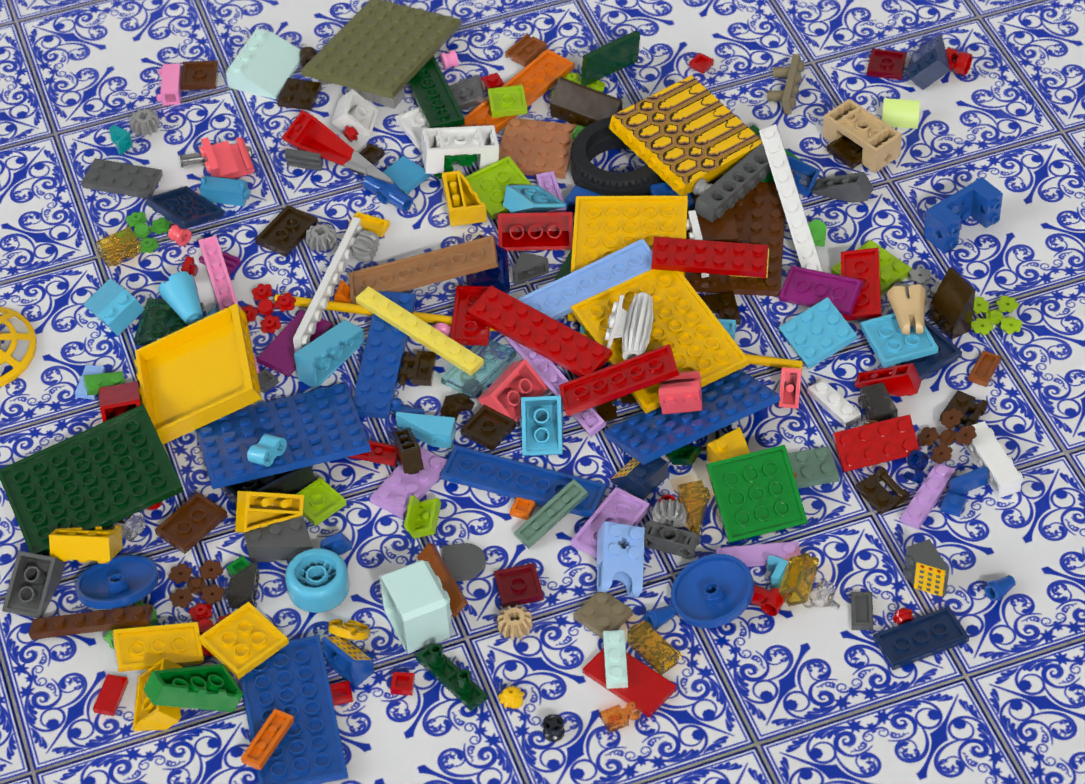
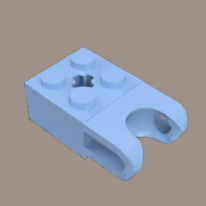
[596,521,645,598]

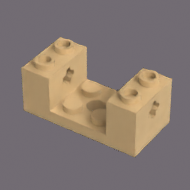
[823,98,902,173]

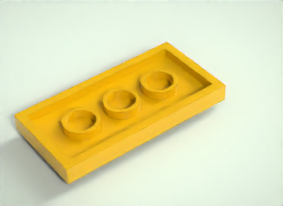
[112,622,204,672]

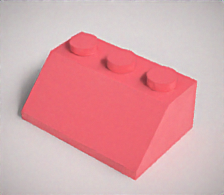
[478,359,549,423]

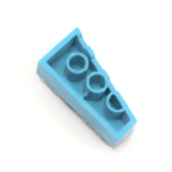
[294,320,365,389]

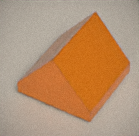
[334,280,351,303]

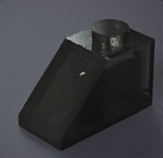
[224,563,260,608]

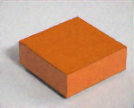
[510,497,536,520]

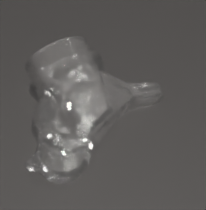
[800,580,840,610]

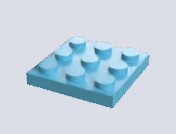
[779,297,858,369]
[860,313,938,368]

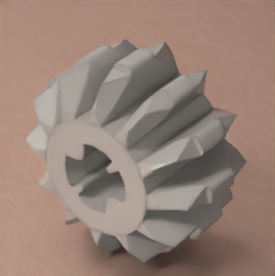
[129,108,160,137]
[306,222,337,253]
[352,230,380,263]
[652,499,687,528]

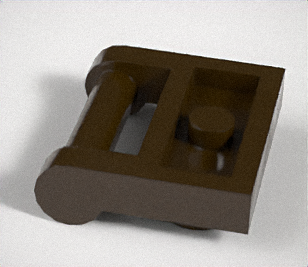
[855,467,910,515]

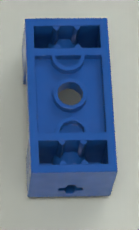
[924,177,1003,253]

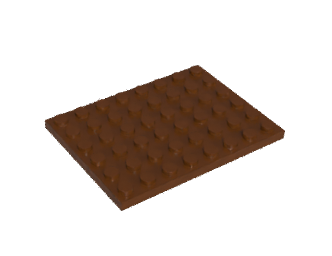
[685,180,785,297]

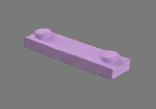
[716,541,801,567]

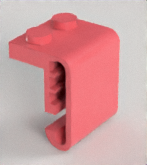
[199,137,255,179]
[658,370,702,415]

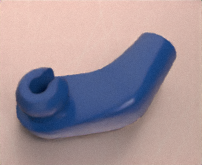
[390,398,425,415]

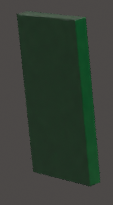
[581,30,640,86]

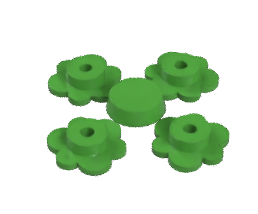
[114,212,171,253]

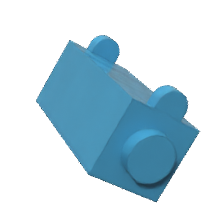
[200,176,251,206]

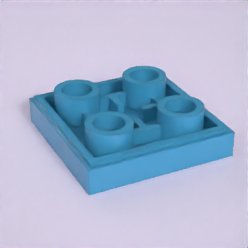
[383,156,430,194]

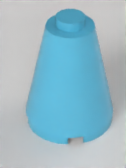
[158,271,203,325]

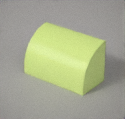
[882,98,920,129]

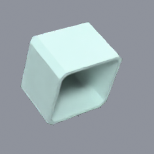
[379,560,453,654]

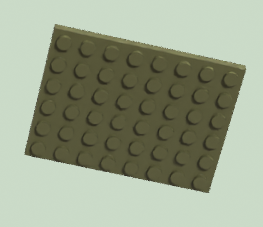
[301,0,462,99]

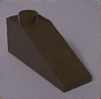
[391,428,424,474]

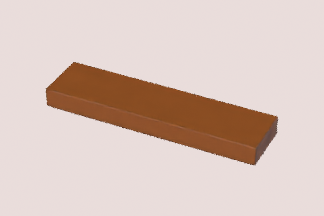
[417,543,468,617]

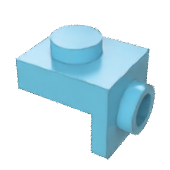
[767,555,789,589]

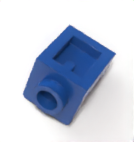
[320,532,353,555]

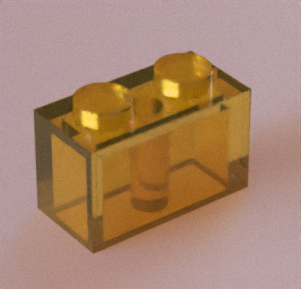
[97,226,141,268]

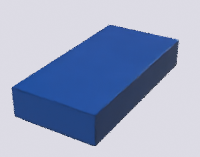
[948,466,989,495]

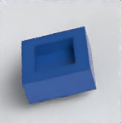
[940,491,967,517]

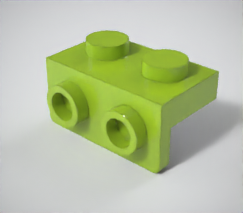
[404,495,441,539]

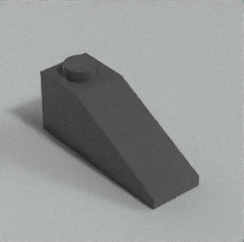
[811,172,873,203]

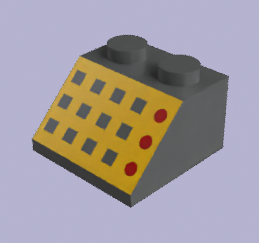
[903,539,949,597]

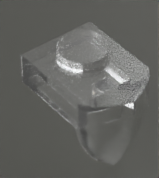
[112,511,146,542]

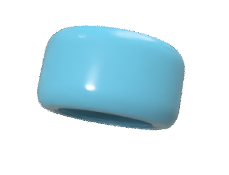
[285,548,350,613]

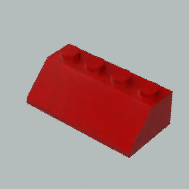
[498,212,573,251]

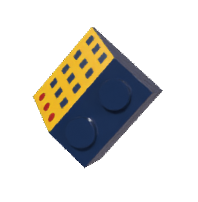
[611,457,668,500]

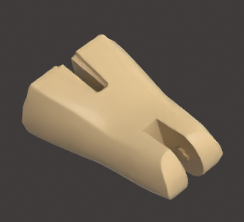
[887,284,926,335]

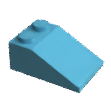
[503,185,566,213]
[83,278,145,336]
[521,396,563,456]

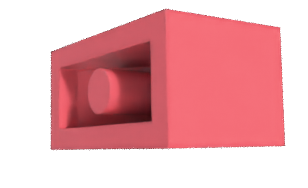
[779,367,802,409]

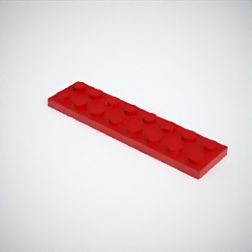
[467,285,613,377]

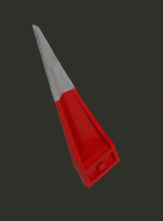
[281,110,394,184]

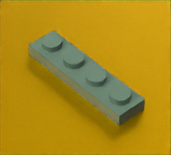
[514,479,588,549]

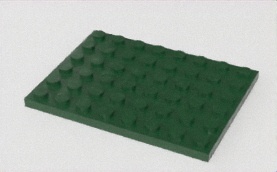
[0,404,184,556]

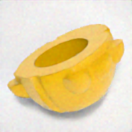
[498,685,525,709]

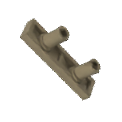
[767,54,804,114]

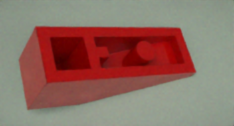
[854,363,921,397]

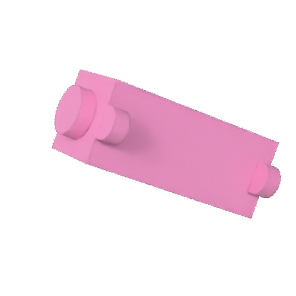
[156,63,182,105]

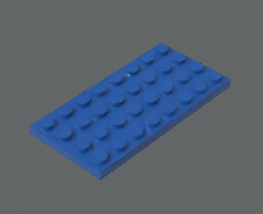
[604,369,781,465]
[240,635,348,784]

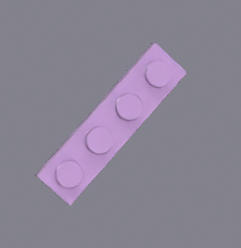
[900,463,955,530]

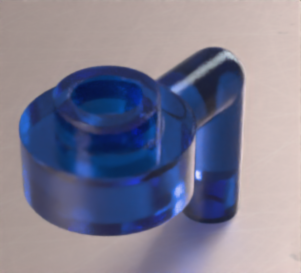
[904,450,928,484]

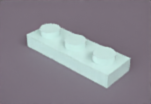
[603,630,628,689]

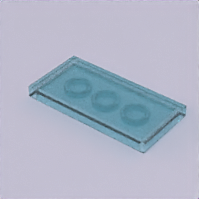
[441,339,516,398]

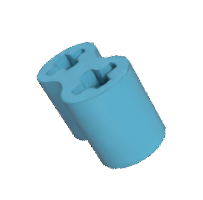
[247,434,287,467]

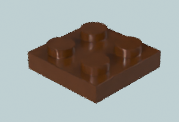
[181,60,219,90]

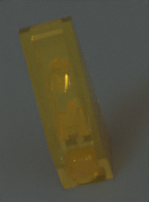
[678,480,710,537]

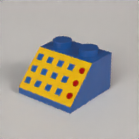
[322,637,374,688]

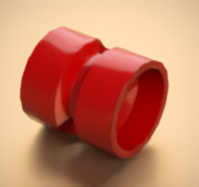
[946,47,973,76]

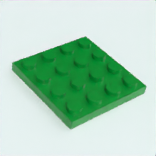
[706,445,808,544]

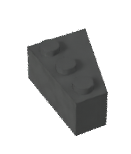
[244,517,313,562]

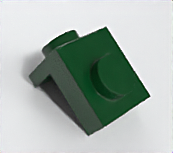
[667,445,701,465]

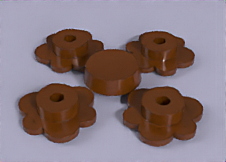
[917,408,977,464]
[168,560,225,608]

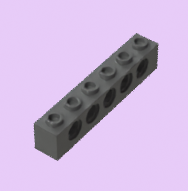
[695,144,772,223]

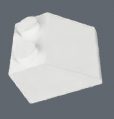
[331,89,379,136]

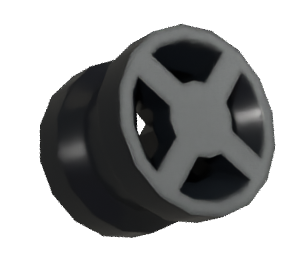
[542,714,565,742]

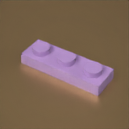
[536,171,566,213]

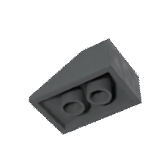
[2,551,65,618]

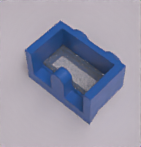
[787,155,821,197]

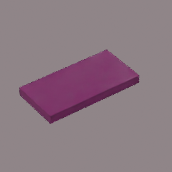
[778,266,863,316]
[257,310,333,377]

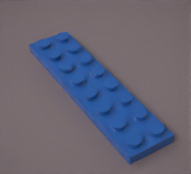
[353,291,416,419]
[441,445,607,518]

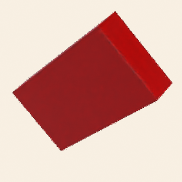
[93,674,129,716]

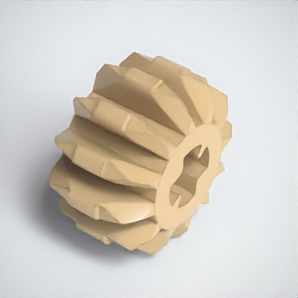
[497,604,533,641]

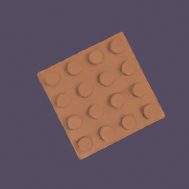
[498,118,578,179]

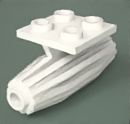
[604,292,654,360]

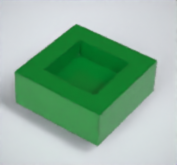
[226,555,256,583]

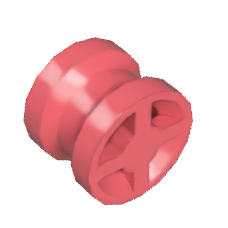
[168,224,192,246]

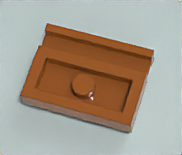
[505,34,547,67]

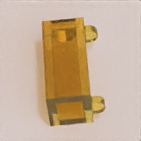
[779,553,819,607]
[627,620,682,675]

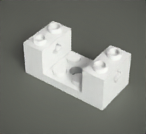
[421,125,499,174]

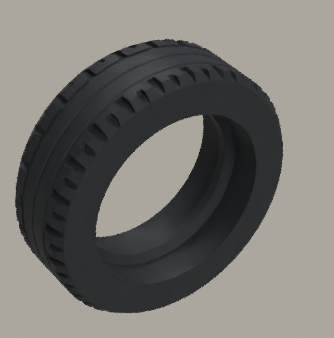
[570,117,665,196]

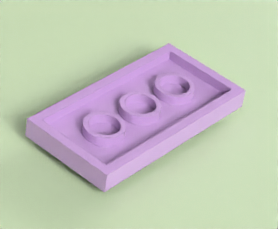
[370,447,448,519]
[571,487,650,559]

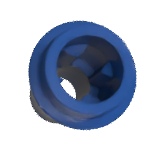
[985,575,1016,601]
[643,605,676,630]

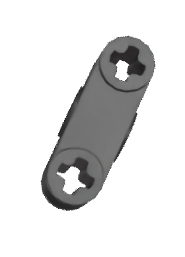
[644,521,701,559]

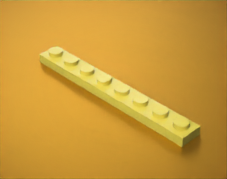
[356,286,484,376]

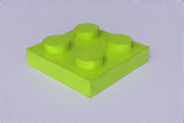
[488,85,528,118]
[296,477,347,527]

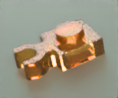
[600,702,641,733]

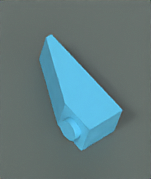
[396,412,456,449]

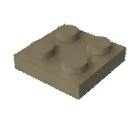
[573,591,633,639]

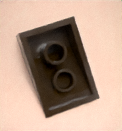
[929,267,976,340]

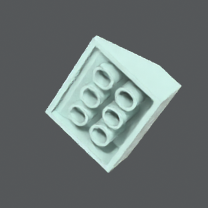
[226,28,300,99]

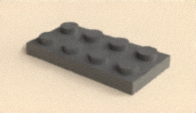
[81,158,163,199]

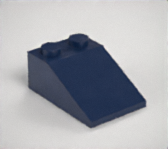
[907,34,951,90]

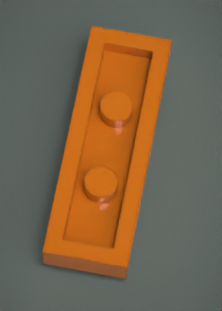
[241,709,294,771]

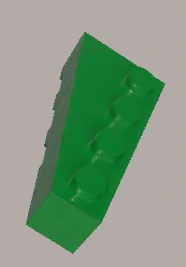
[143,664,243,712]

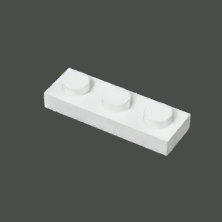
[807,379,861,428]

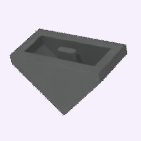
[513,252,549,285]

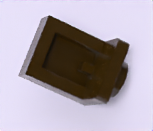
[440,393,475,421]

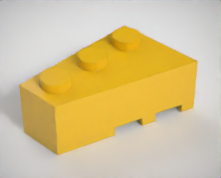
[442,170,487,227]
[707,427,750,463]
[235,491,304,533]
[49,525,123,564]

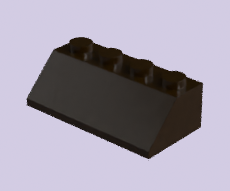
[550,77,622,127]

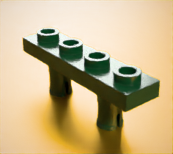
[415,643,487,711]

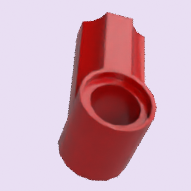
[750,584,787,616]

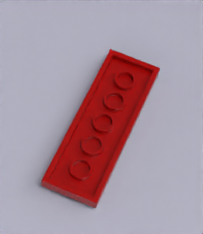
[651,237,768,278]
[559,344,680,417]

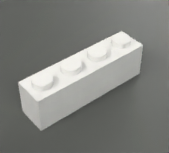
[963,421,1023,498]

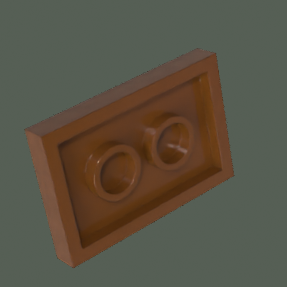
[155,492,228,554]

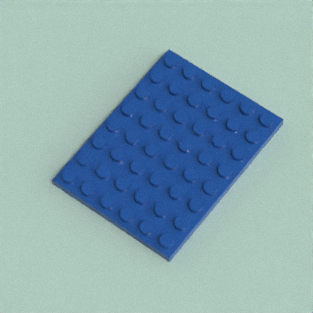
[196,383,371,489]

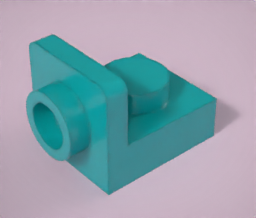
[109,125,133,155]

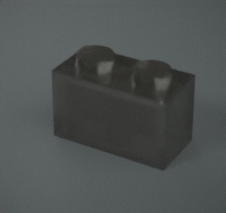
[858,382,898,422]

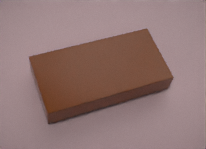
[968,350,1002,387]

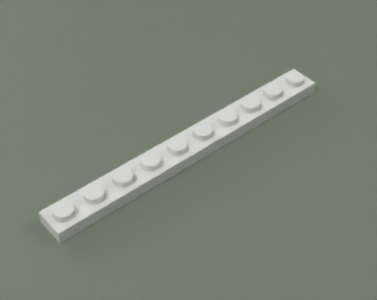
[759,124,824,272]
[293,217,363,352]

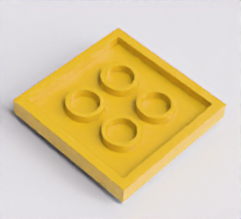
[198,602,289,680]

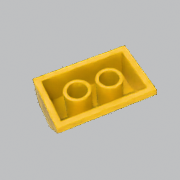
[132,658,184,731]

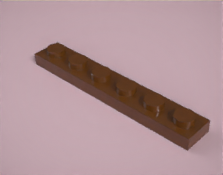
[29,604,153,640]

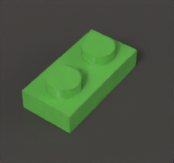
[83,371,125,395]

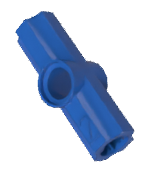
[362,175,413,212]

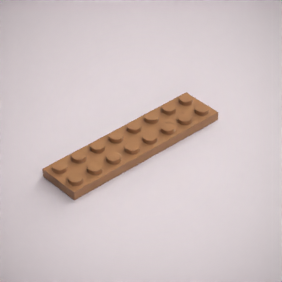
[349,235,498,304]

